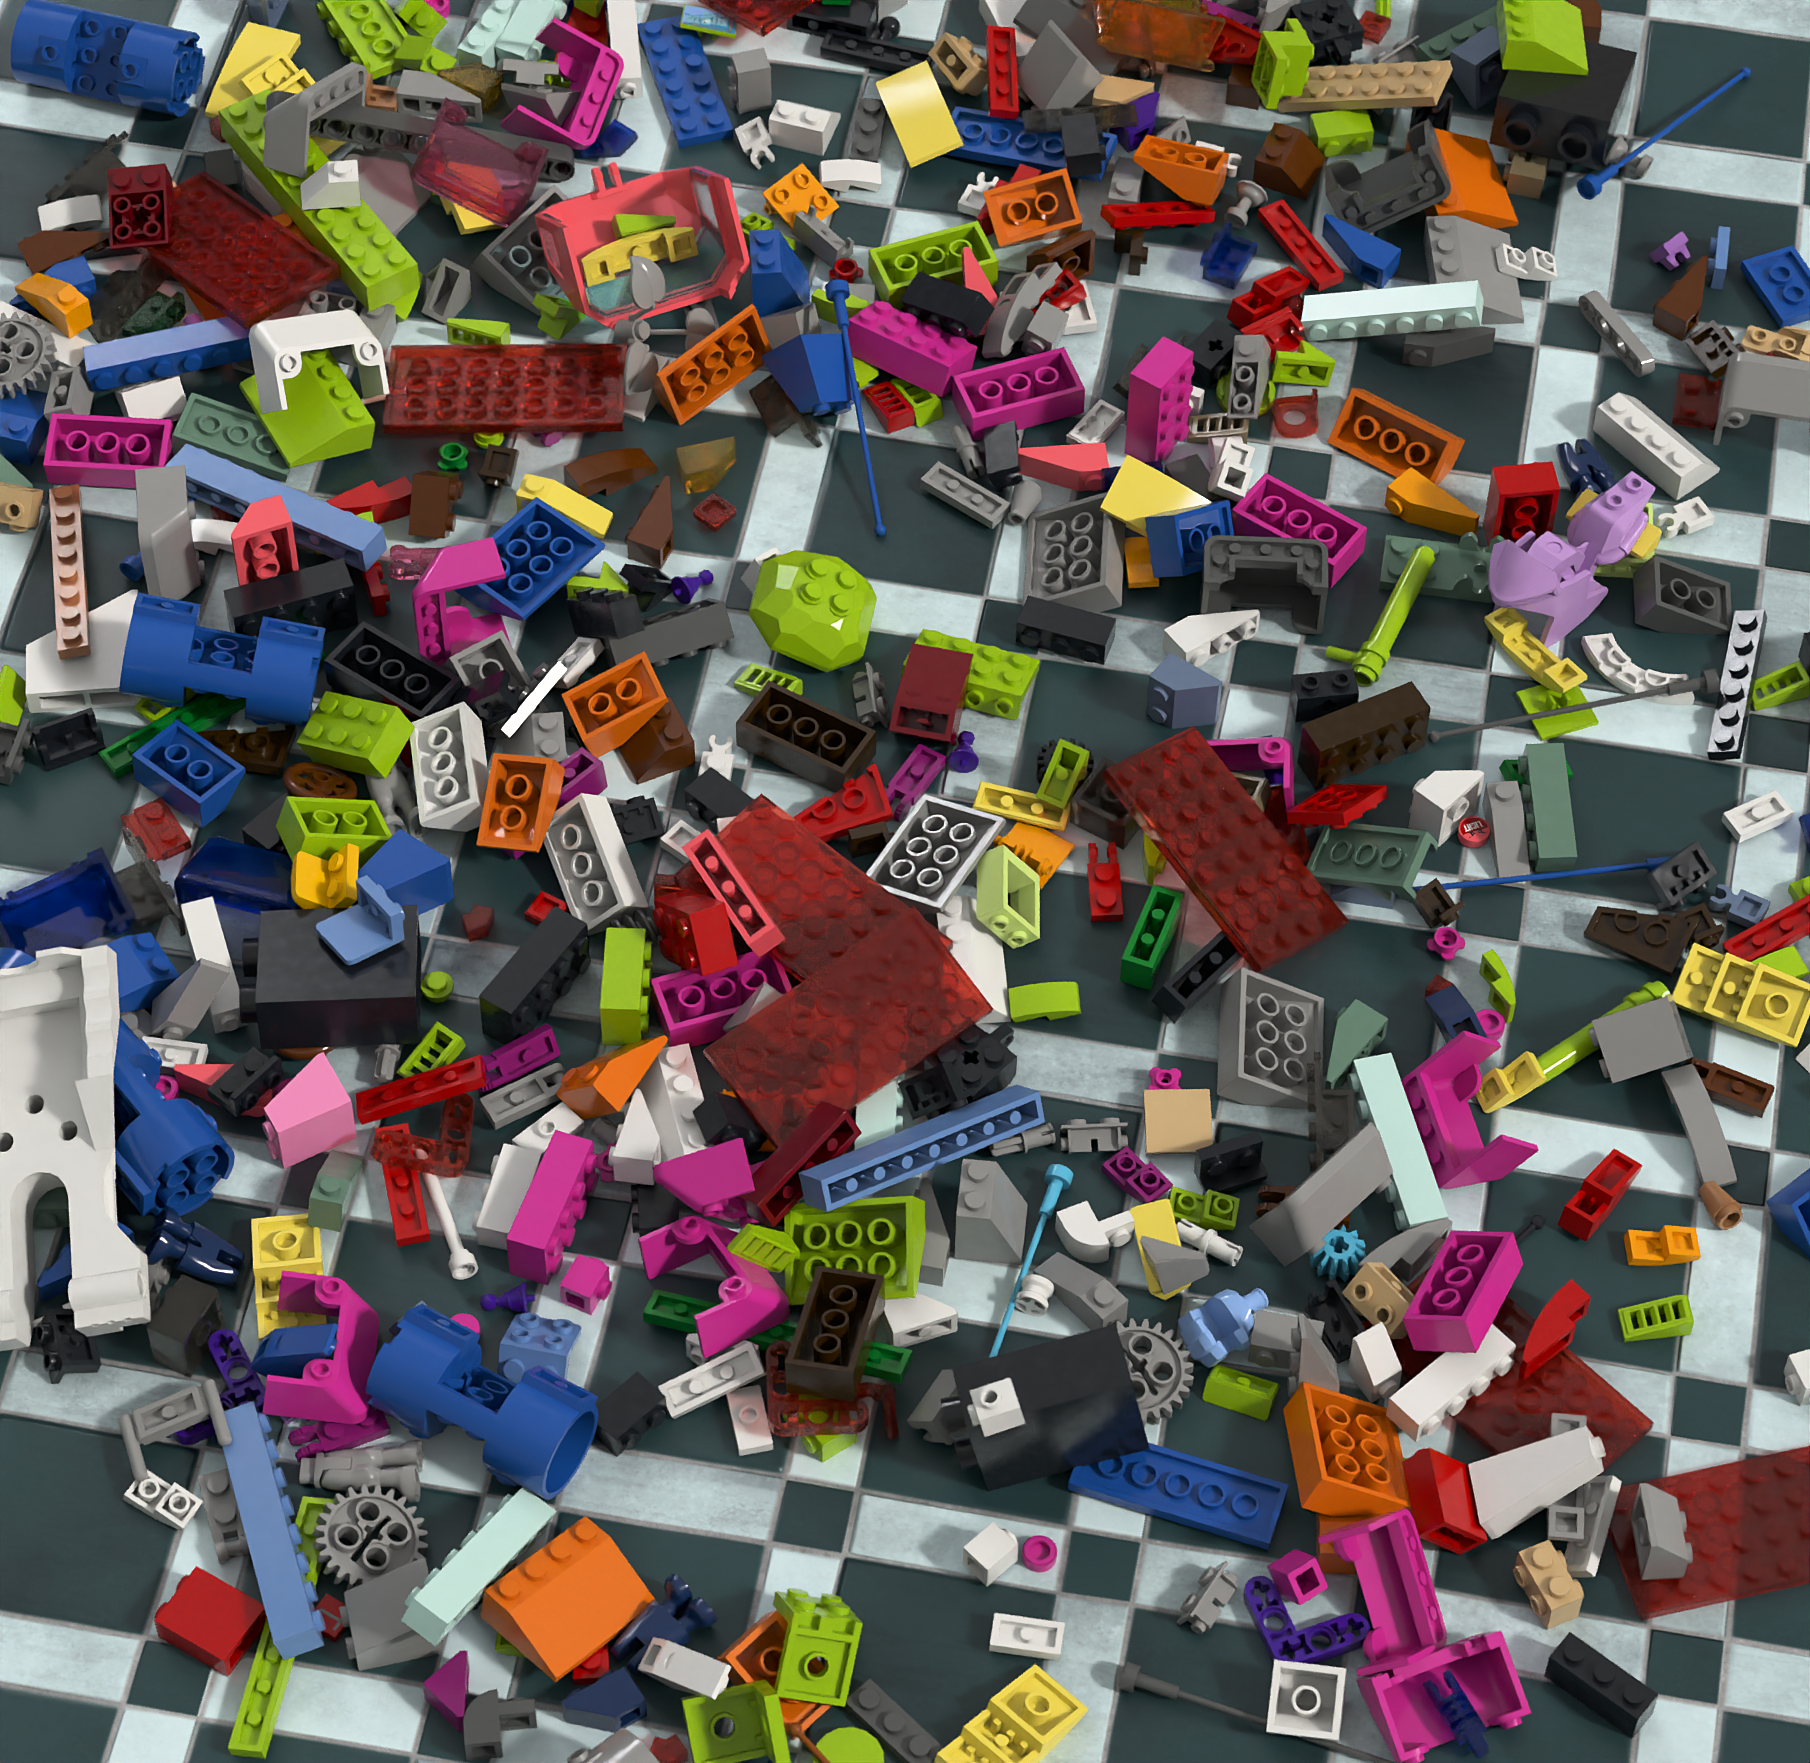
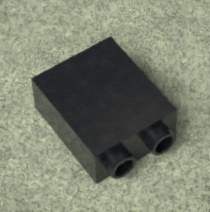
[1489,40,1637,170]
[239,905,422,1050]
[940,1324,1150,1492]

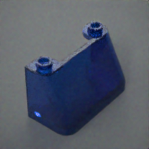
[174,836,302,915]
[0,847,136,959]

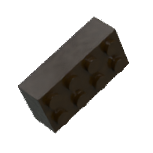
[736,680,876,793]
[1297,681,1431,790]
[785,1266,885,1402]

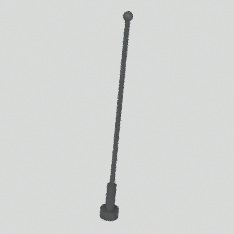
[1428,668,1720,743]
[1119,1661,1396,1763]

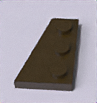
[196,725,297,776]
[1584,906,1700,977]

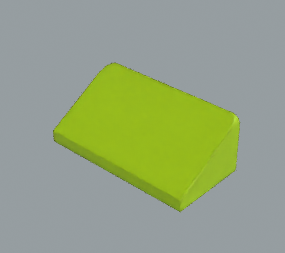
[0,665,27,726]
[1202,1364,1280,1421]

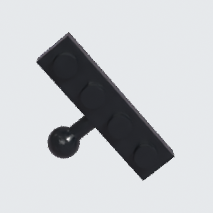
[820,16,935,73]

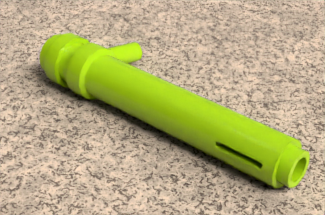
[1325,546,1435,687]
[1536,981,1671,1087]

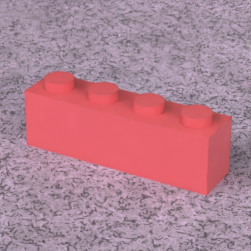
[682,829,786,958]

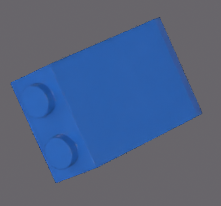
[749,229,810,317]
[761,333,861,416]
[354,829,454,915]

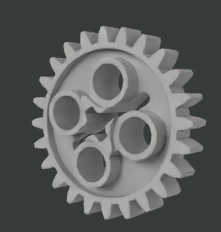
[0,312,57,400]
[1116,1318,1194,1427]
[313,1484,428,1591]

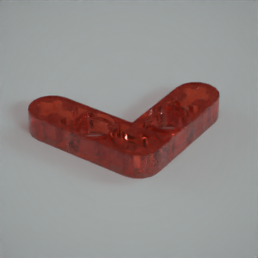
[370,1093,475,1178]
[766,1340,869,1437]

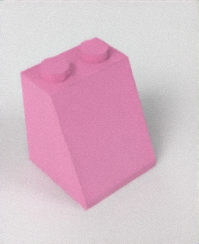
[262,1052,357,1169]

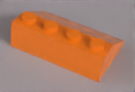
[1405,128,1518,229]
[653,304,772,426]
[1283,1382,1412,1517]
[480,1516,657,1682]

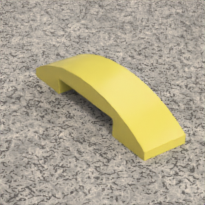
[581,227,699,287]
[1484,607,1587,693]

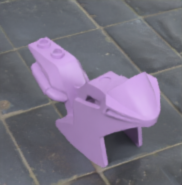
[1488,471,1655,648]

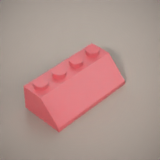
[231,495,299,586]

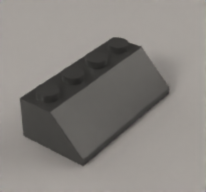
[1013,0,1142,76]
[596,598,734,669]

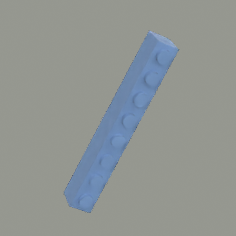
[165,443,387,572]
[799,1084,1045,1212]
[222,1401,326,1660]

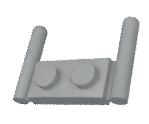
[118,1379,232,1482]

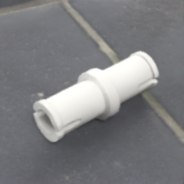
[1176,1218,1243,1266]

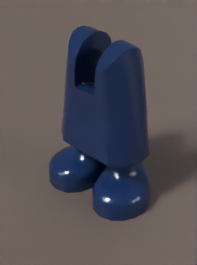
[1556,438,1619,503]
[144,1205,245,1287]
[610,1573,717,1676]

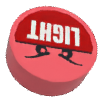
[1457,816,1490,848]

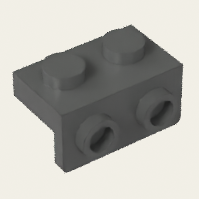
[0,718,34,785]

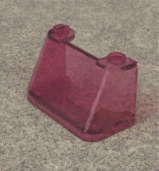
[410,97,550,227]

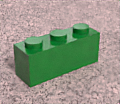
[1120,885,1184,990]

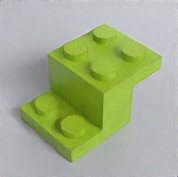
[1251,18,1314,109]

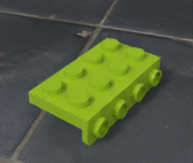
[315,0,408,79]
[900,629,1040,720]

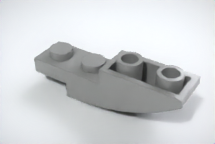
[982,262,1062,358]

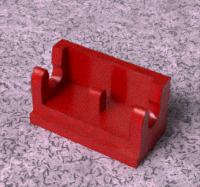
[1240,306,1305,363]

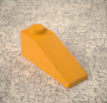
[15,272,93,339]
[1384,467,1480,536]

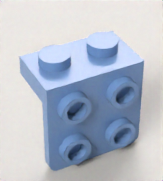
[316,875,405,965]
[497,1313,581,1384]

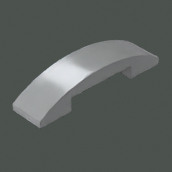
[1661,1064,1737,1187]
[1547,1413,1587,1543]

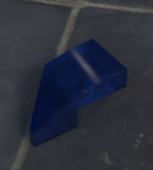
[580,119,639,158]

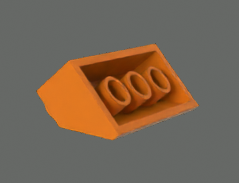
[1327,388,1466,486]

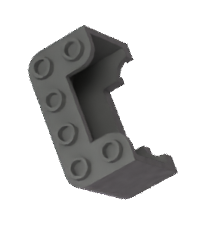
[1200,535,1328,634]

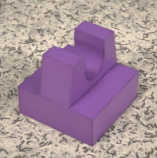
[1649,231,1691,271]

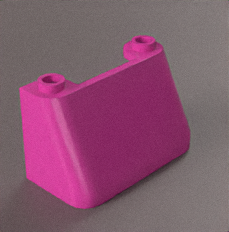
[1356,1630,1531,1763]

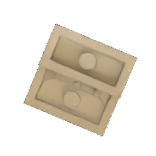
[1143,1089,1213,1154]

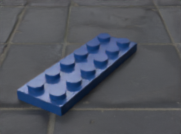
[637,15,733,148]
[945,106,1118,183]
[1068,1443,1289,1550]

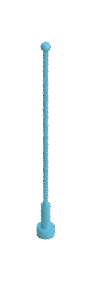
[989,1164,1073,1358]

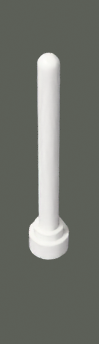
[414,1144,478,1280]

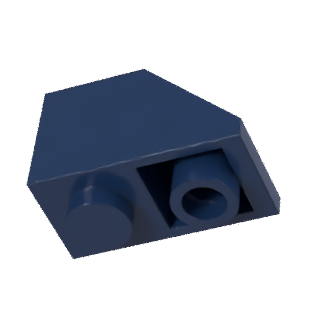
[1424,984,1488,1044]
[562,1667,647,1733]

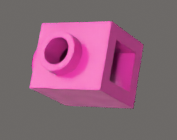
[559,1254,612,1315]
[1267,1549,1328,1605]

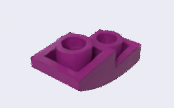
[1101,1146,1173,1204]

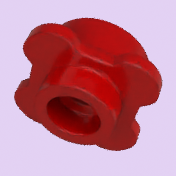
[829,258,863,283]

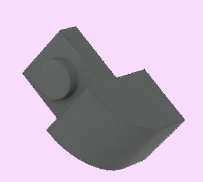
[463,1689,537,1761]

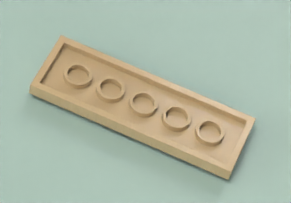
[1278,60,1453,113]

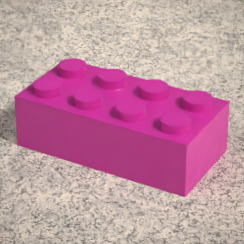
[847,300,977,397]
[1124,336,1195,469]
[952,347,1085,442]
[43,413,174,488]
[1231,473,1367,589]
[650,947,795,1047]
[506,1130,599,1285]
[1402,1230,1523,1353]

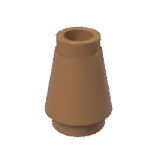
[1699,1181,1743,1230]

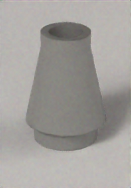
[1008,480,1042,526]

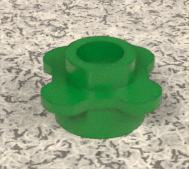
[438,442,468,470]

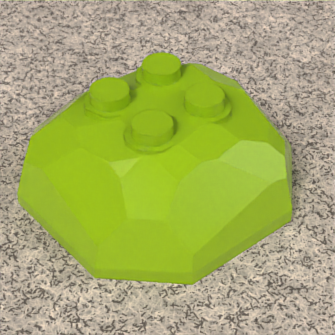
[748,550,877,673]

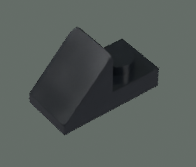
[619,564,672,612]

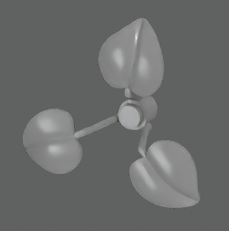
[614,256,716,395]

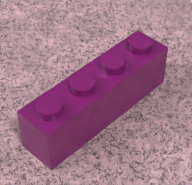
[501,747,608,860]

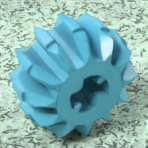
[1310,1224,1366,1282]

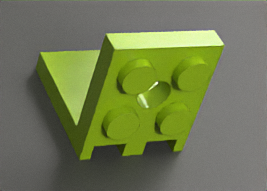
[773,1588,863,1707]
[681,1680,791,1763]

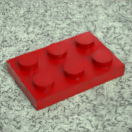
[1287,784,1388,829]

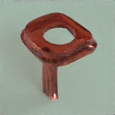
[1272,389,1319,438]
[838,1381,899,1440]

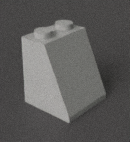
[1017,19,1104,124]
[1589,994,1693,1084]
[955,1159,1028,1265]
[339,1558,443,1671]

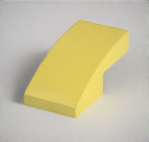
[1475,1051,1547,1114]

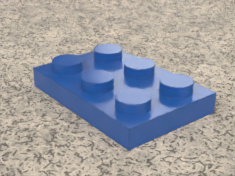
[1740,245,1810,328]

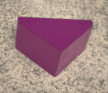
[422,1651,470,1732]

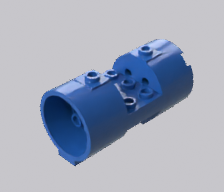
[10,0,205,117]
[119,593,325,728]
[113,1017,235,1216]
[366,1304,599,1500]

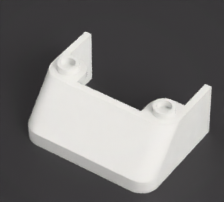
[249,309,390,414]

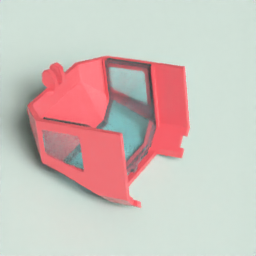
[534,162,751,330]

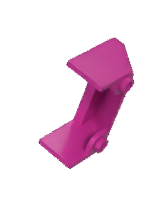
[500,17,624,150]
[412,537,510,667]
[1162,736,1294,824]
[1402,1031,1539,1190]
[652,1138,800,1228]
[638,1216,790,1358]
[262,1270,380,1424]
[1318,1509,1447,1677]

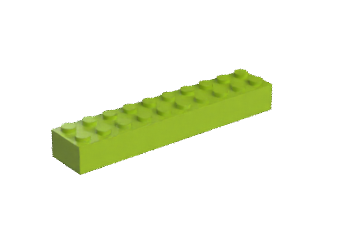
[219,88,420,312]

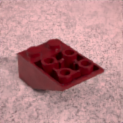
[107,163,173,251]
[889,643,973,746]

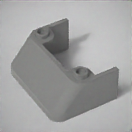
[263,62,367,178]
[1713,352,1810,446]
[135,465,206,600]
[1249,1122,1394,1267]

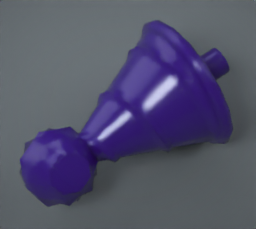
[671,570,714,604]
[948,731,979,773]
[480,1282,535,1314]

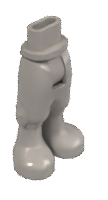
[364,763,431,838]
[299,1440,423,1503]

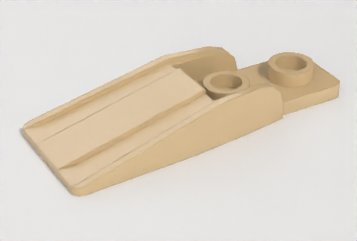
[1741,325,1810,362]

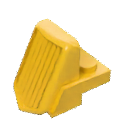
[291,843,359,909]

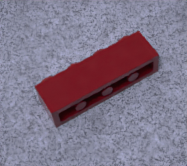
[736,1101,862,1227]

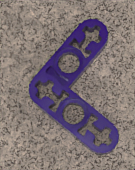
[173,1329,265,1445]
[1243,1576,1370,1664]

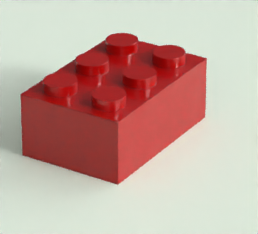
[1483,461,1560,546]
[652,888,739,976]

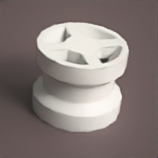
[1014,1274,1055,1316]

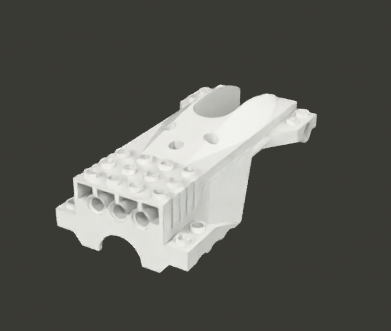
[0,945,151,1351]

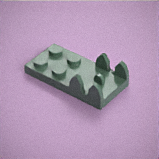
[171,392,291,482]
[1379,532,1505,604]
[1303,823,1438,903]

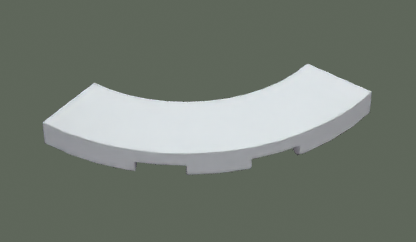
[1581,633,1694,705]

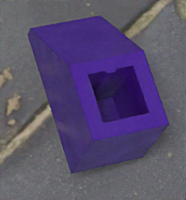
[1109,91,1160,153]

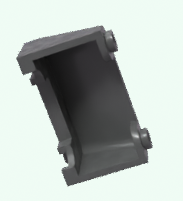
[1325,119,1451,234]

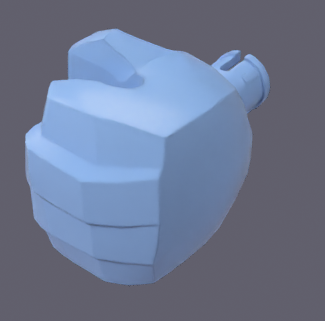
[1177,1288,1269,1368]

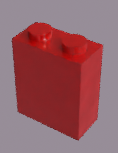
[1402,1447,1487,1555]
[154,1566,267,1677]

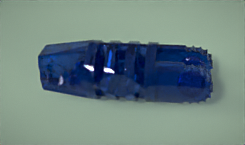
[1423,1669,1489,1759]

